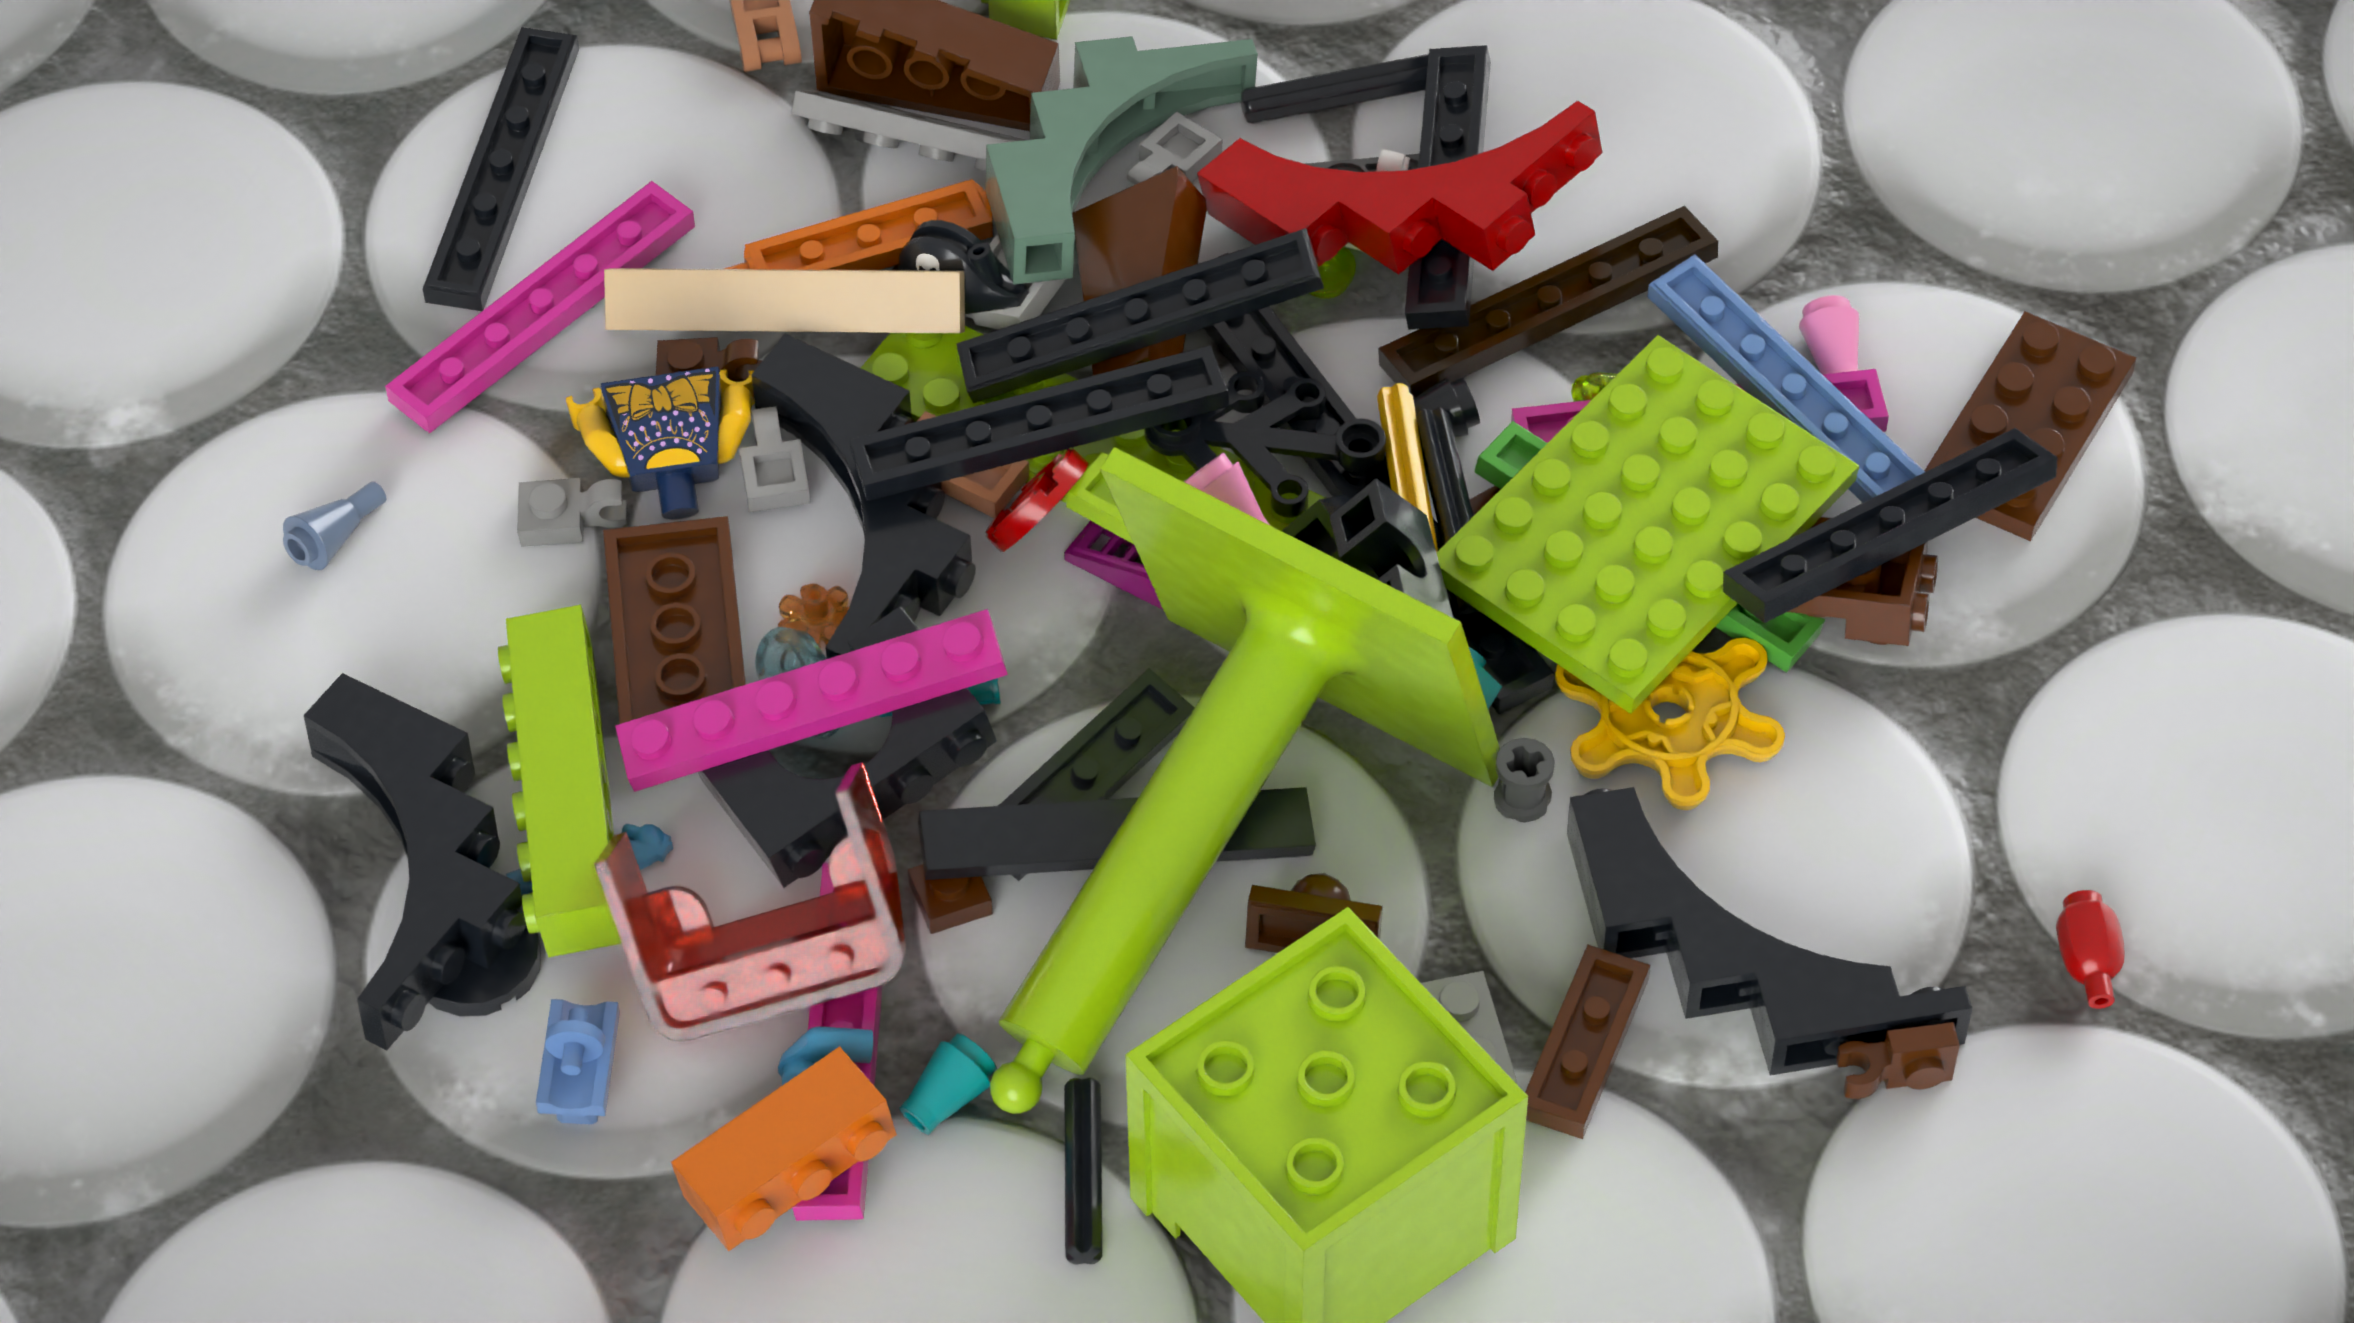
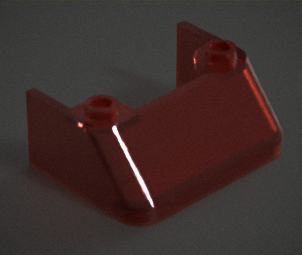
[594,762,906,1042]

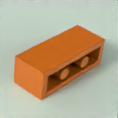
[671,1046,897,1251]

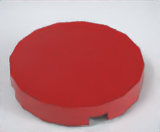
[985,448,1089,552]

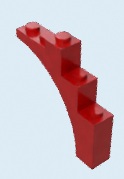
[1197,101,1603,275]

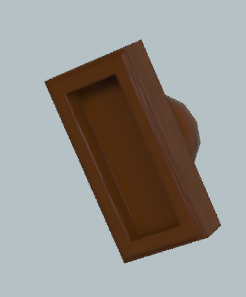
[1245,873,1383,953]

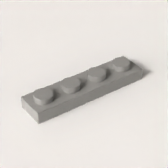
[791,89,1025,171]

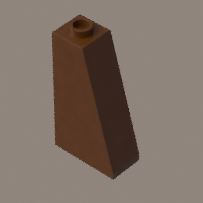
[1072,166,1207,376]

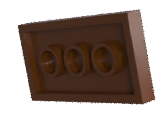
[1924,311,2136,542]
[603,516,746,724]

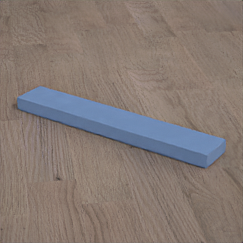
[1647,254,1925,503]

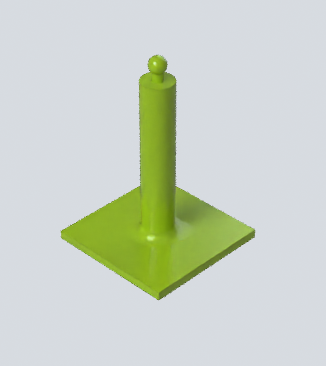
[990,447,1500,1114]

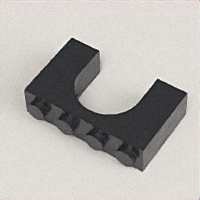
[698,606,997,888]

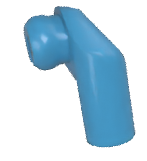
[778,1026,873,1085]

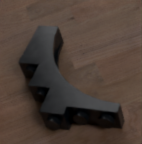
[751,333,976,659]
[303,673,526,1051]

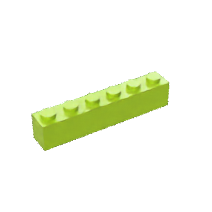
[498,604,627,958]

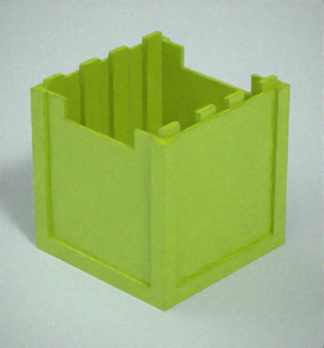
[1125,907,1528,1323]

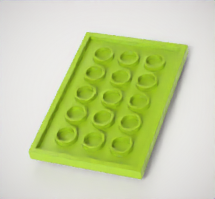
[1437,335,1860,714]

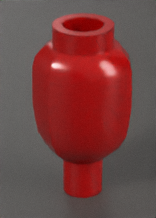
[2056,890,2125,1009]

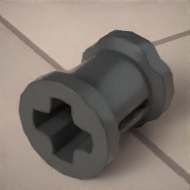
[1494,738,1555,823]

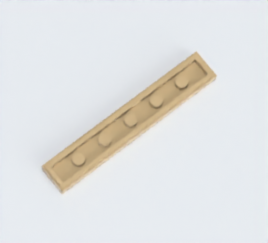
[604,268,965,333]

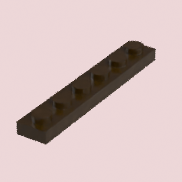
[1378,205,1718,398]

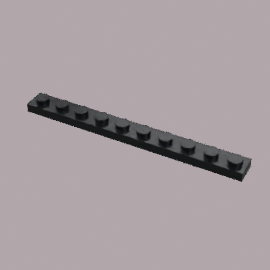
[1204,253,1554,714]

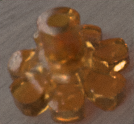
[778,583,849,655]

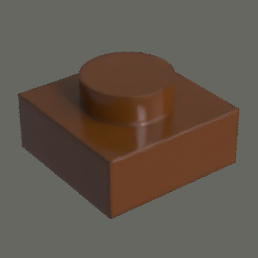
[908,864,993,934]

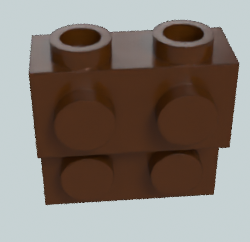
[1788,517,1938,646]

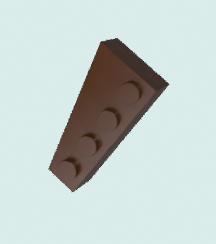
[809,0,1060,132]

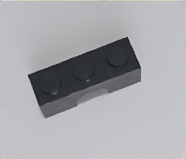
[1330,479,1453,618]

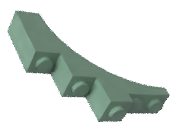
[985,36,1258,285]

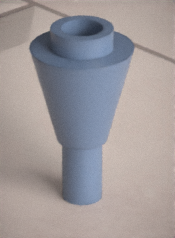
[283,482,386,570]

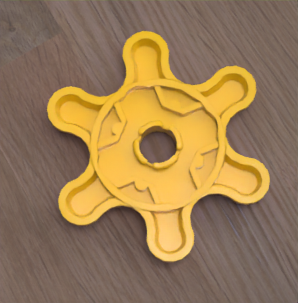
[1555,638,1785,811]

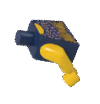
[566,367,755,519]

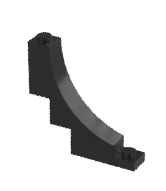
[1567,787,1973,1076]

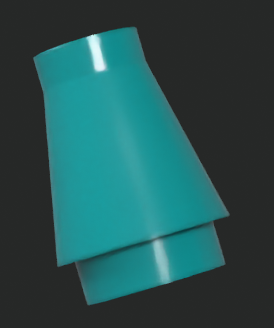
[899,1033,997,1135]

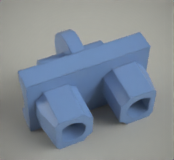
[536,999,620,1124]

